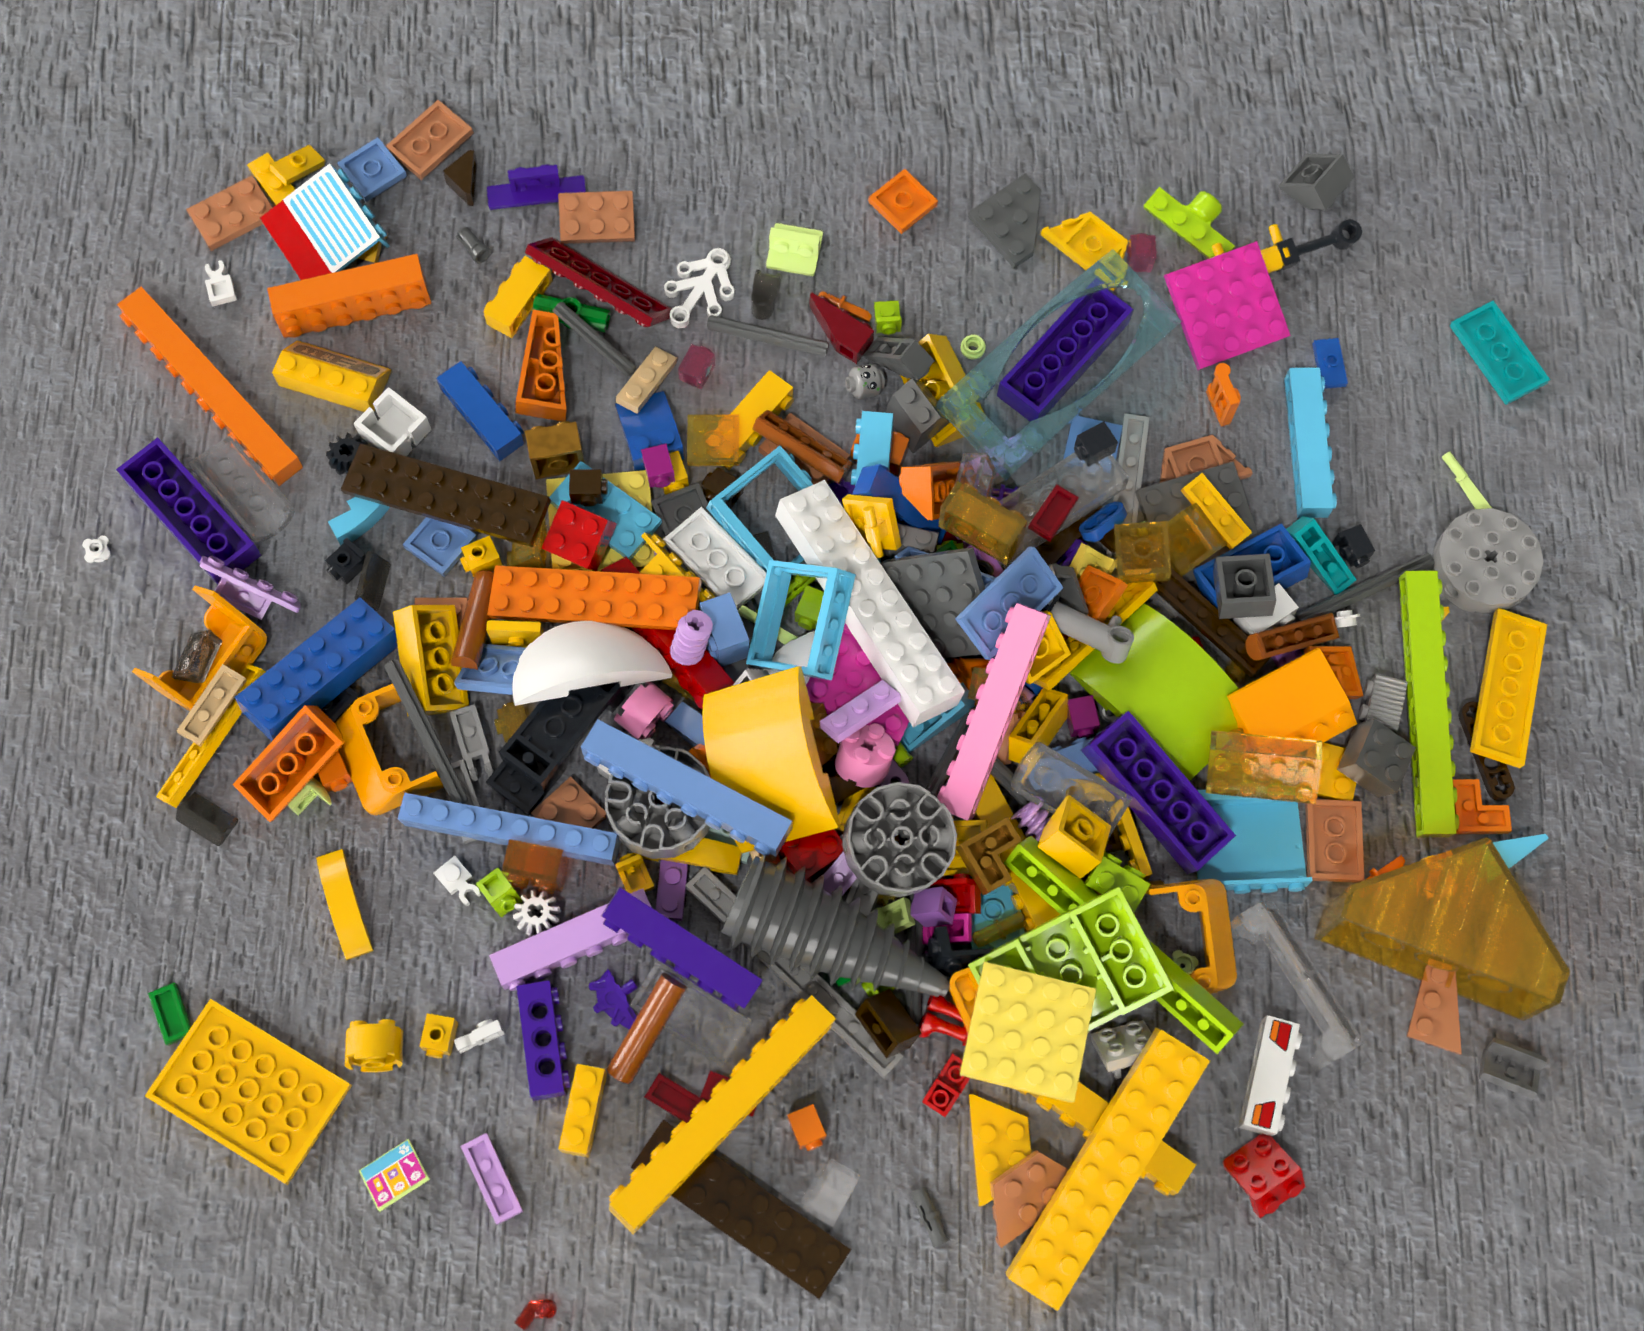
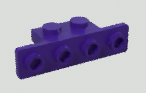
[487,164,586,210]

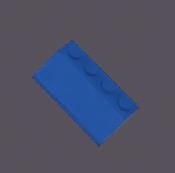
[1193,523,1311,619]

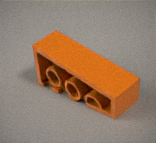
[515,310,567,422]

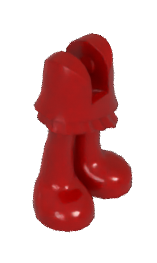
[918,995,968,1046]

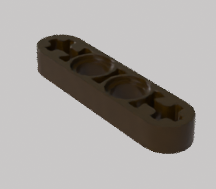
[1458,701,1515,802]

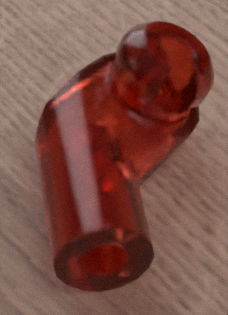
[514,1298,557,1331]

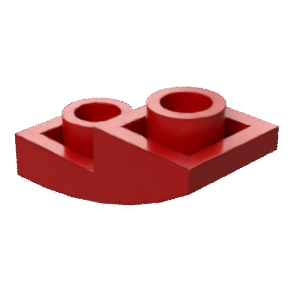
[922,1053,970,1117]

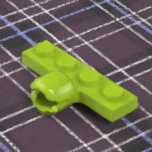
[1143,187,1235,259]

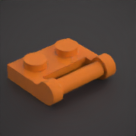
[1206,363,1241,427]

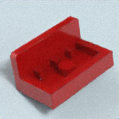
[926,874,981,915]

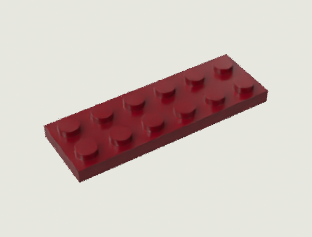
[525,237,672,327]

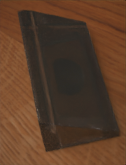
[354,551,391,611]
[172,630,222,683]
[176,792,239,847]

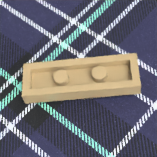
[616,346,677,414]
[177,664,247,747]

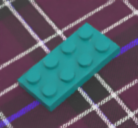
[1450,300,1550,405]

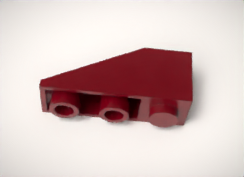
[809,292,874,364]

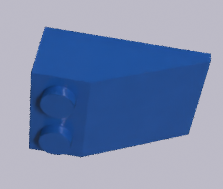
[615,391,684,471]

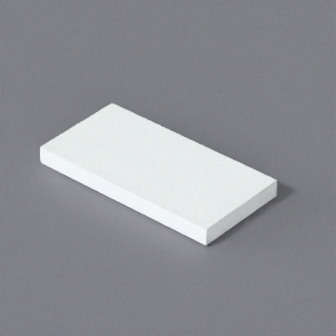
[663,507,766,610]

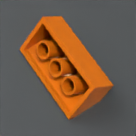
[899,461,974,520]
[232,705,345,822]

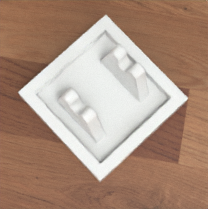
[1091,1020,1152,1079]

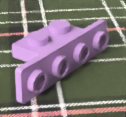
[200,556,300,620]

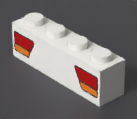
[1238,1015,1302,1137]

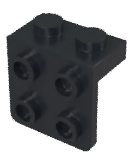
[922,926,993,981]

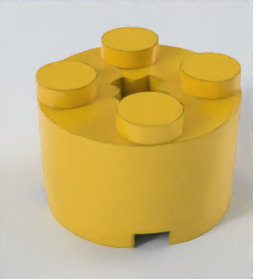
[345,1019,403,1072]

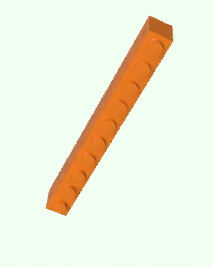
[117,286,303,486]

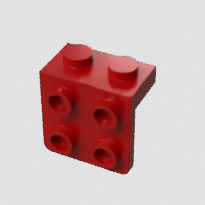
[1223,1134,1305,1218]

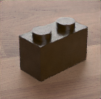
[855,989,922,1059]

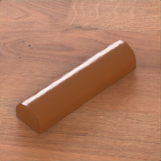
[752,410,853,484]
[451,570,494,670]
[1245,613,1340,660]
[607,972,687,1084]

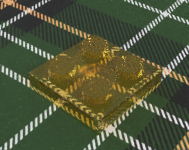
[687,414,739,466]

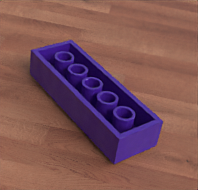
[997,280,1134,426]
[116,437,261,585]
[1081,711,1236,874]
[601,887,763,1010]

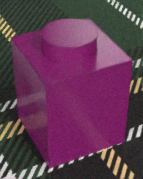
[641,444,675,488]
[1066,695,1100,739]

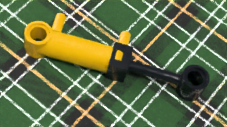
[1212,219,1362,273]

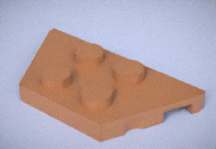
[1160,435,1253,483]
[990,1150,1069,1248]

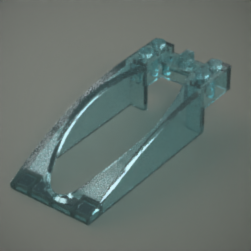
[936,249,1182,481]

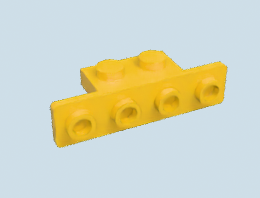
[639,532,715,602]

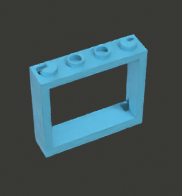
[706,446,813,573]
[746,560,856,681]

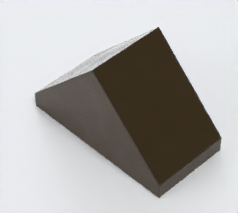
[443,150,477,206]

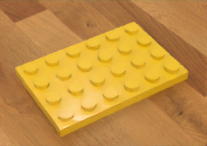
[145,999,352,1185]

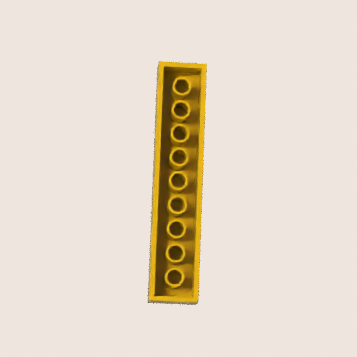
[609,995,836,1235]
[1005,1028,1210,1311]

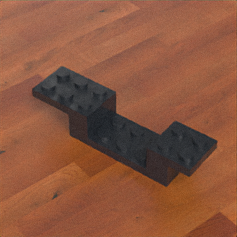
[486,627,641,816]

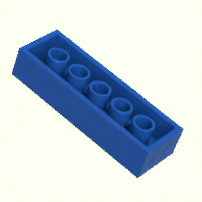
[235,598,398,741]

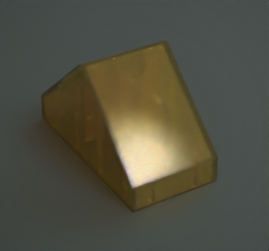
[1314,837,1570,1021]

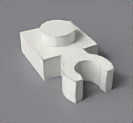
[205,260,237,306]
[434,856,481,906]
[454,1019,505,1053]

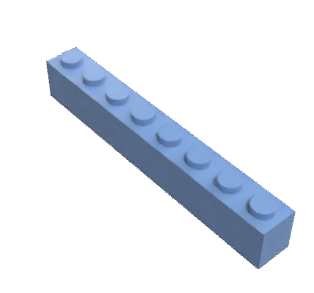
[581,719,792,857]
[398,793,621,866]

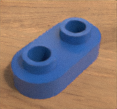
[1079,502,1127,542]

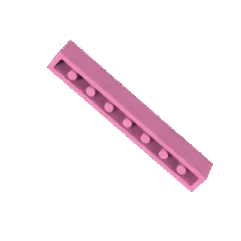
[937,603,1051,821]

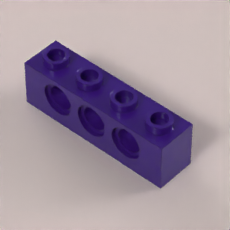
[516,980,571,1101]

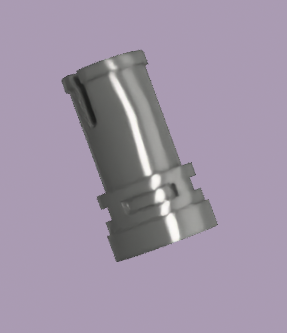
[456,227,491,264]

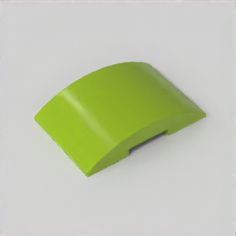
[1069,603,1240,781]
[968,887,1174,1031]

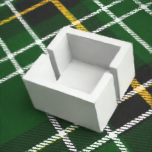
[354,387,432,456]

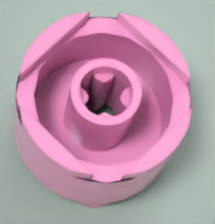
[614,681,674,740]
[835,724,895,788]

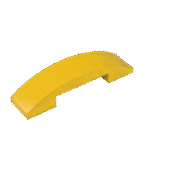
[633,838,742,875]
[316,849,373,960]

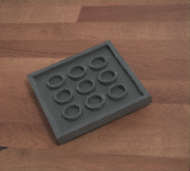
[1135,461,1259,583]
[880,547,985,658]

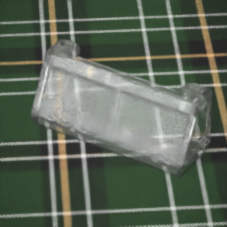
[1230,900,1364,1072]

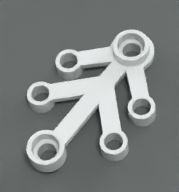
[664,248,735,328]

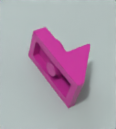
[923,913,972,945]

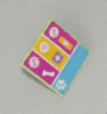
[359,1139,430,1212]

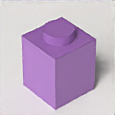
[910,887,957,927]

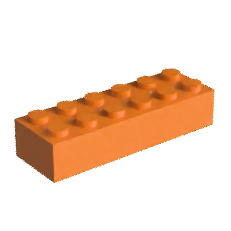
[267,254,431,338]

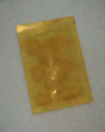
[938,481,1027,566]

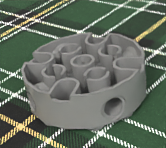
[1432,508,1544,615]
[605,745,710,859]
[842,782,957,897]

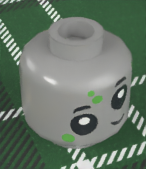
[845,364,885,399]

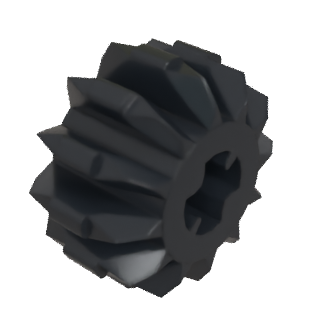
[326,432,369,476]

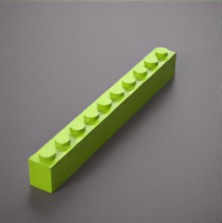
[1399,571,1459,838]
[1004,836,1244,1054]

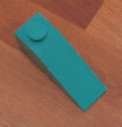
[1286,516,1357,595]

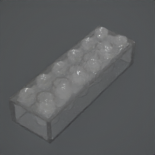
[970,452,1129,569]

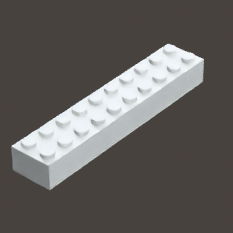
[775,480,965,727]

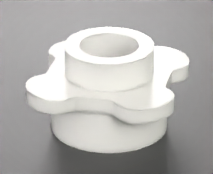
[82,536,111,563]
[1334,610,1360,628]

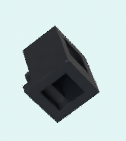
[1332,524,1375,568]
[325,538,370,584]

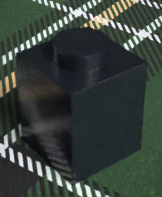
[1074,421,1118,467]

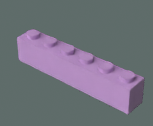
[489,888,652,991]

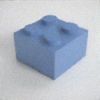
[700,592,749,667]

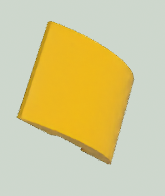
[703,666,841,853]

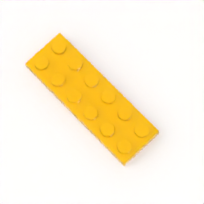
[1470,608,1547,768]

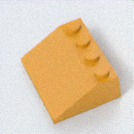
[1227,647,1357,773]

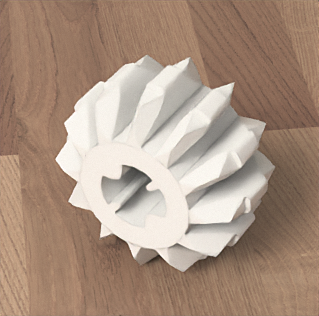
[513,890,561,937]

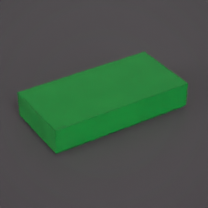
[148,982,192,1046]

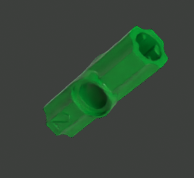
[532,294,611,333]

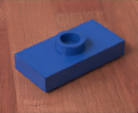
[1312,338,1348,389]

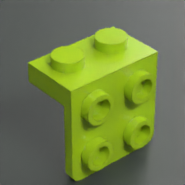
[1084,851,1151,913]

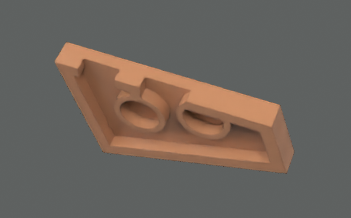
[1406,958,1462,1055]

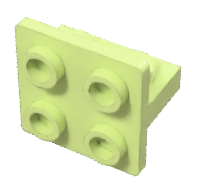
[766,223,823,276]

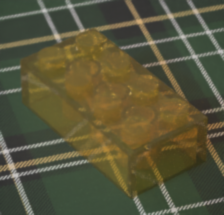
[1206,730,1322,804]

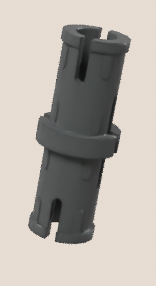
[910,1186,950,1248]

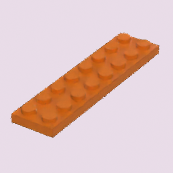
[487,565,702,630]

